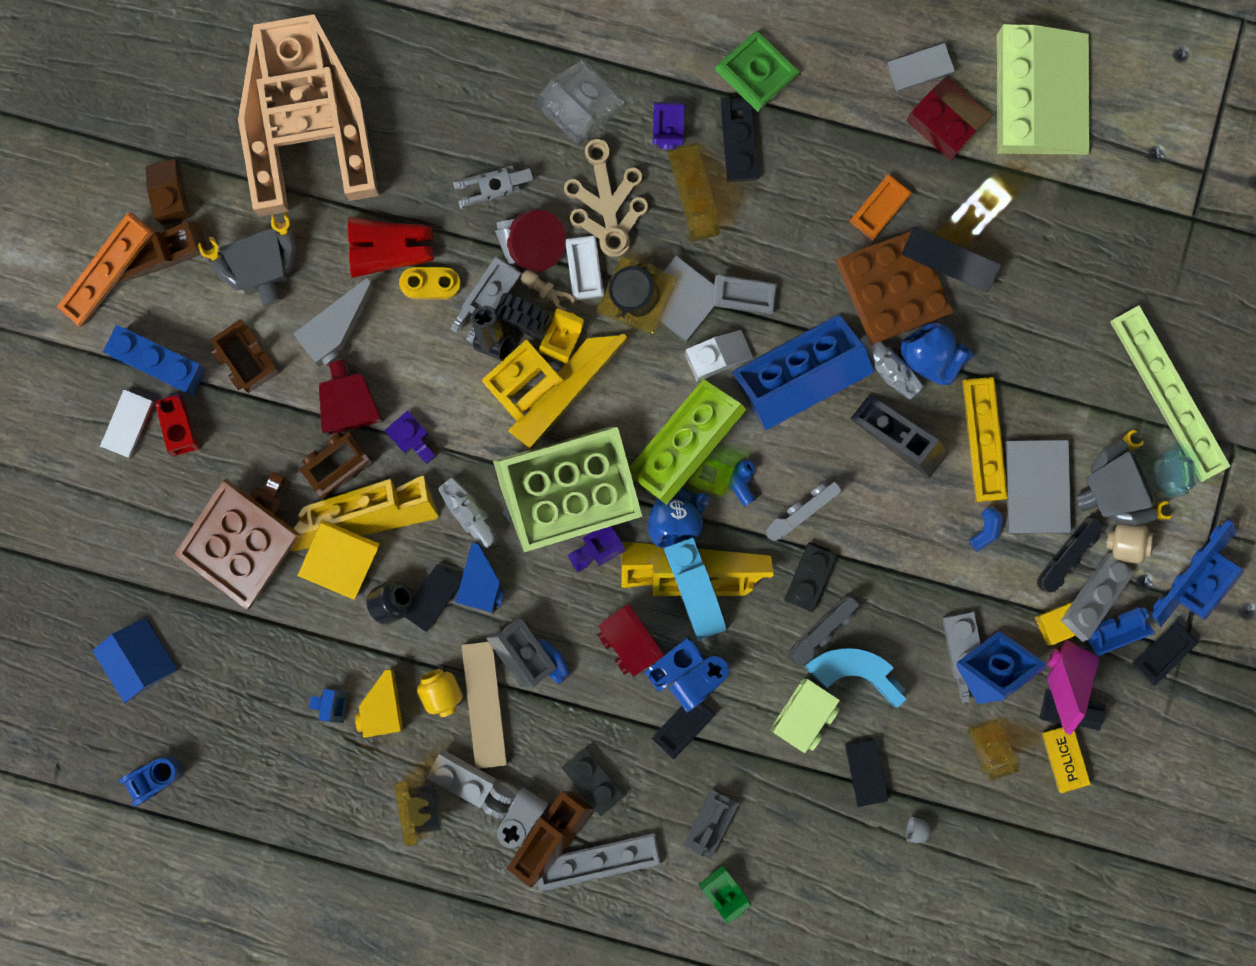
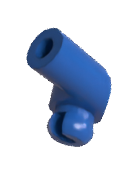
[729,459,756,507]
[968,507,1003,552]
[538,639,570,684]

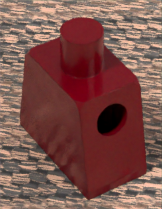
[319,360,383,436]

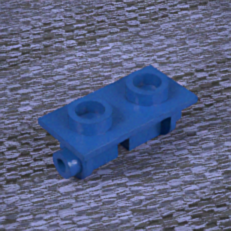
[1088,607,1155,656]

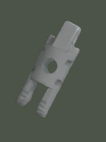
[453,165,533,208]
[860,334,923,400]
[438,477,499,548]

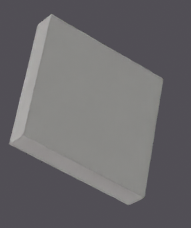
[649,256,715,342]

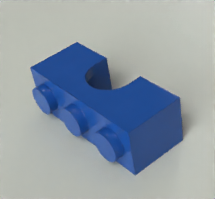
[103,324,206,396]

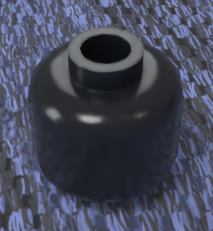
[366,580,413,625]

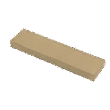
[461,642,507,769]

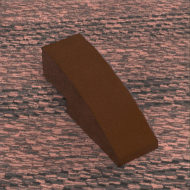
[116,221,208,284]
[507,791,594,888]

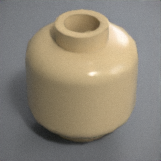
[1107,523,1154,564]

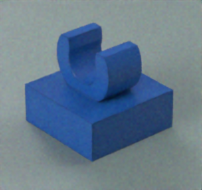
[309,689,349,723]

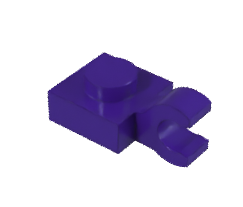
[384,410,436,464]
[568,526,625,572]

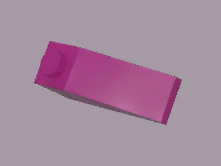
[1047,640,1100,735]

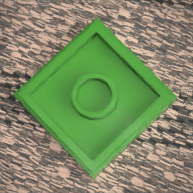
[715,30,800,112]

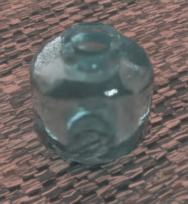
[1153,451,1196,497]

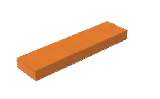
[57,212,154,327]

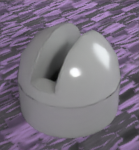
[906,817,931,843]

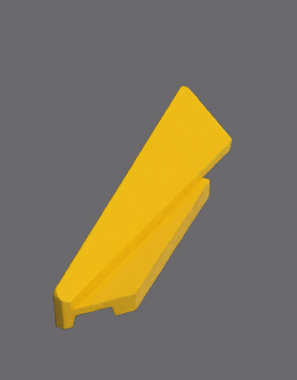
[508,334,628,450]
[290,476,438,551]
[621,541,773,596]

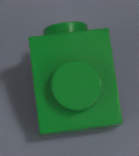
[698,865,751,923]

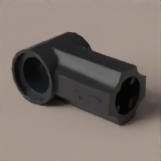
[470,305,514,361]
[1039,689,1105,731]

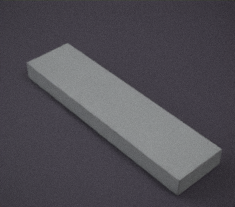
[537,833,661,892]

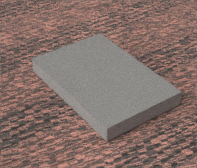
[1005,440,1071,534]

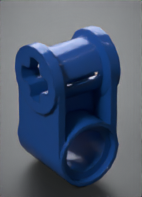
[668,656,729,713]
[118,756,183,808]

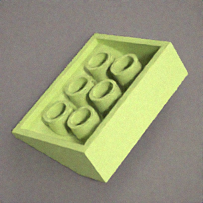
[997,24,1089,155]
[493,426,642,552]

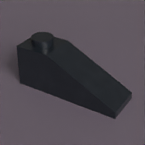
[851,395,948,478]

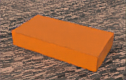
[849,174,912,241]

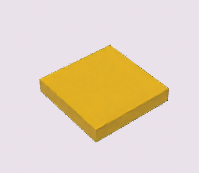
[297,519,379,600]

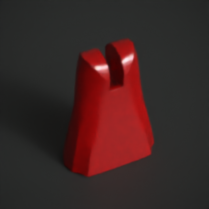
[347,217,434,278]

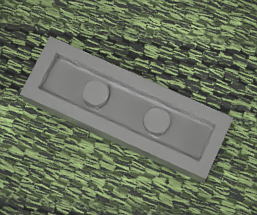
[1061,552,1134,641]

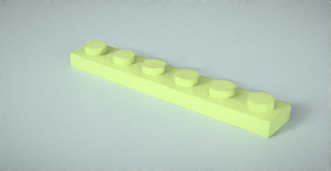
[1110,306,1230,482]

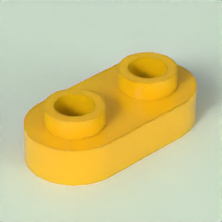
[399,267,461,300]

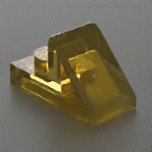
[968,720,1020,781]

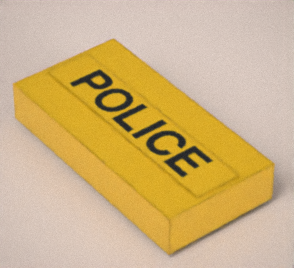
[1041,727,1091,793]

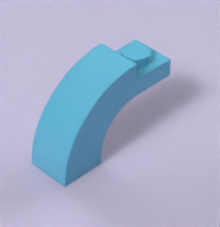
[664,538,726,641]
[803,648,907,708]

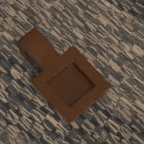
[250,472,288,516]

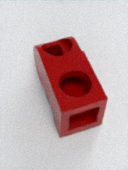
[156,393,200,457]

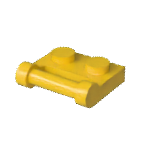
[481,339,564,422]

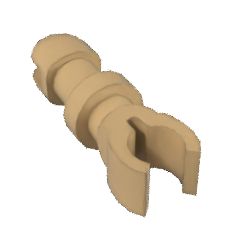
[521,270,575,311]

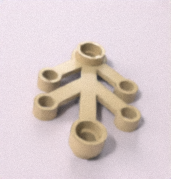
[564,139,648,257]

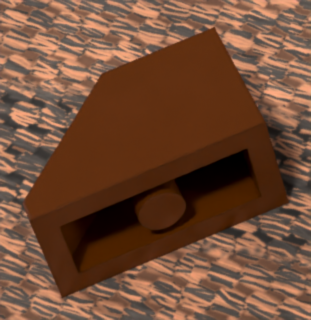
[146,159,191,225]

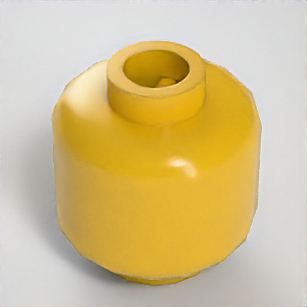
[417,669,463,717]

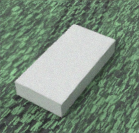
[566,235,604,301]
[100,390,154,459]

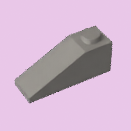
[293,278,374,367]

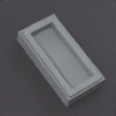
[886,43,955,93]
[712,274,777,315]

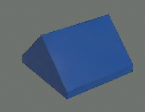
[93,618,178,703]
[956,631,1046,704]

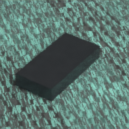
[405,564,461,632]
[1131,620,1199,686]
[651,702,716,760]
[844,739,888,807]

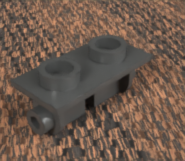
[683,789,739,859]

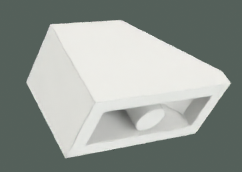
[685,330,753,382]

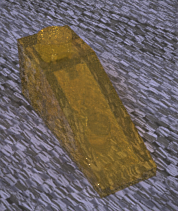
[667,144,720,242]
[935,172,1019,247]

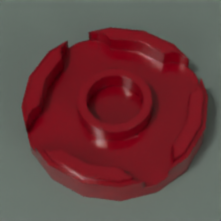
[507,210,566,271]

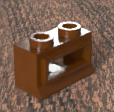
[210,319,279,393]
[299,432,374,500]

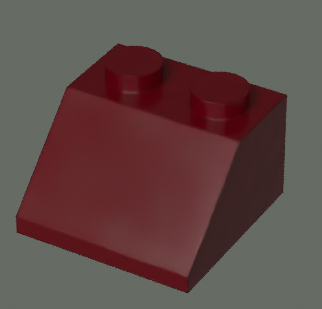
[906,76,992,161]
[596,604,664,677]

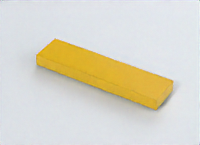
[962,377,1008,502]

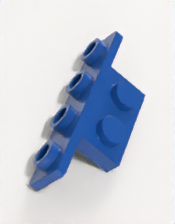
[1152,519,1243,627]

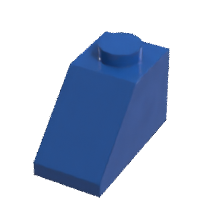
[455,542,505,613]

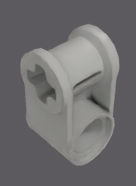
[497,787,549,848]

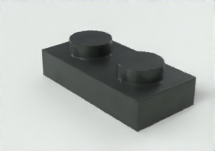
[783,544,836,613]
[561,748,625,817]

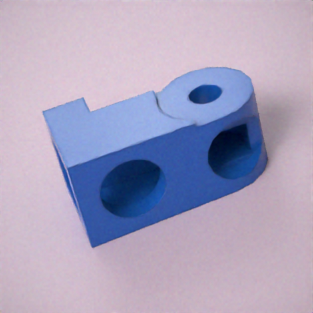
[644,636,705,692]

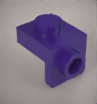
[653,102,684,150]

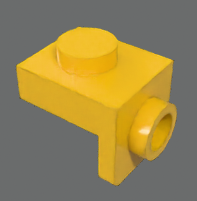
[539,308,584,364]

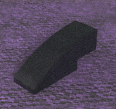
[901,226,1001,292]

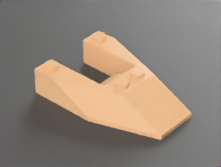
[238,14,379,217]

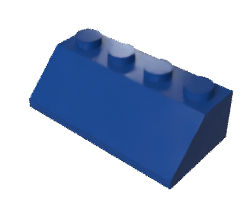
[732,315,874,430]

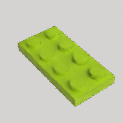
[629,379,746,505]

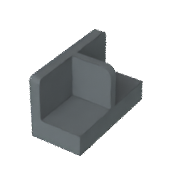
[486,618,556,687]

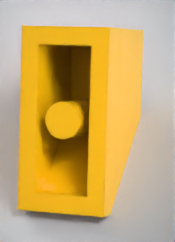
[355,669,404,738]

